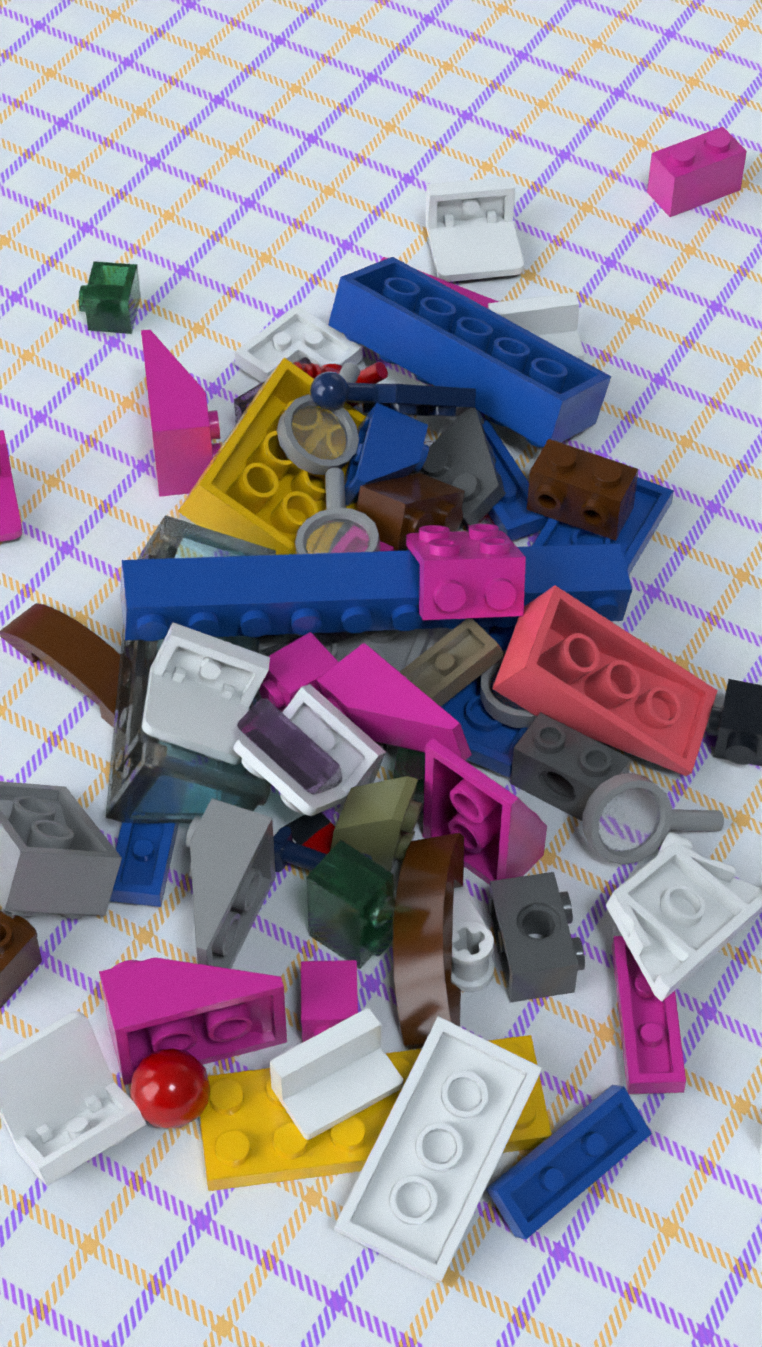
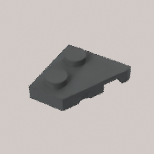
[411,408,506,525]

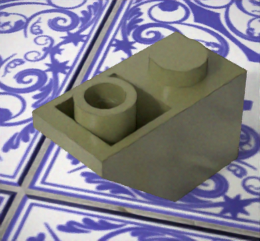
[329,776,422,878]

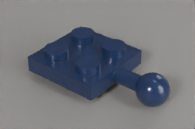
[310,372,476,416]

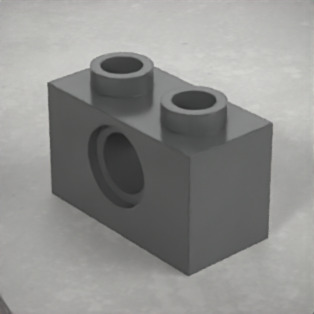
[511,712,631,830]
[488,872,585,1003]

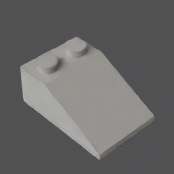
[0,781,122,919]
[186,798,276,969]

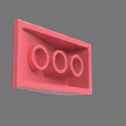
[492,585,718,776]

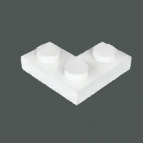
[235,305,363,383]

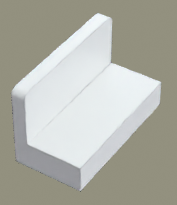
[488,292,585,361]
[270,1007,403,1140]

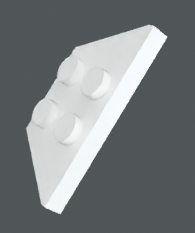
[606,843,762,1002]

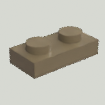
[400,618,505,707]

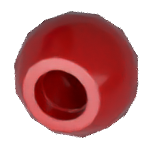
[130,1048,210,1129]

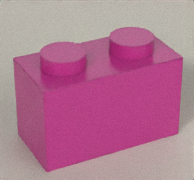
[647,126,747,217]

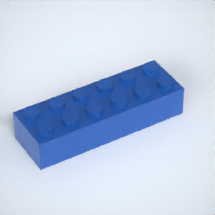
[328,257,611,448]

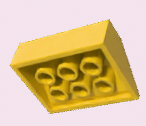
[178,357,366,555]

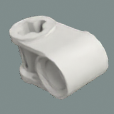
[451,885,494,992]

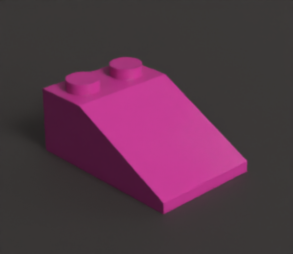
[141,329,220,497]
[423,739,547,885]
[99,957,287,1085]

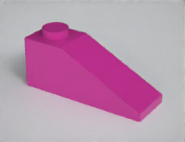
[317,643,472,760]

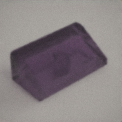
[237,698,342,795]

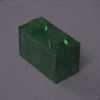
[306,840,396,969]

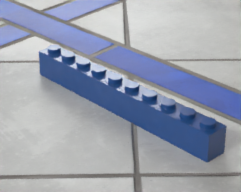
[120,543,632,641]

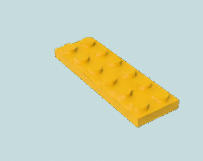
[200,1035,552,1191]

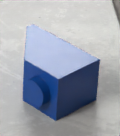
[344,403,429,506]

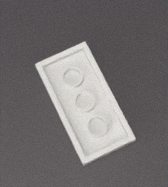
[333,1016,542,1284]

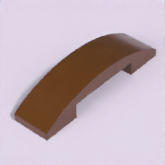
[0,603,149,746]
[393,833,464,1049]

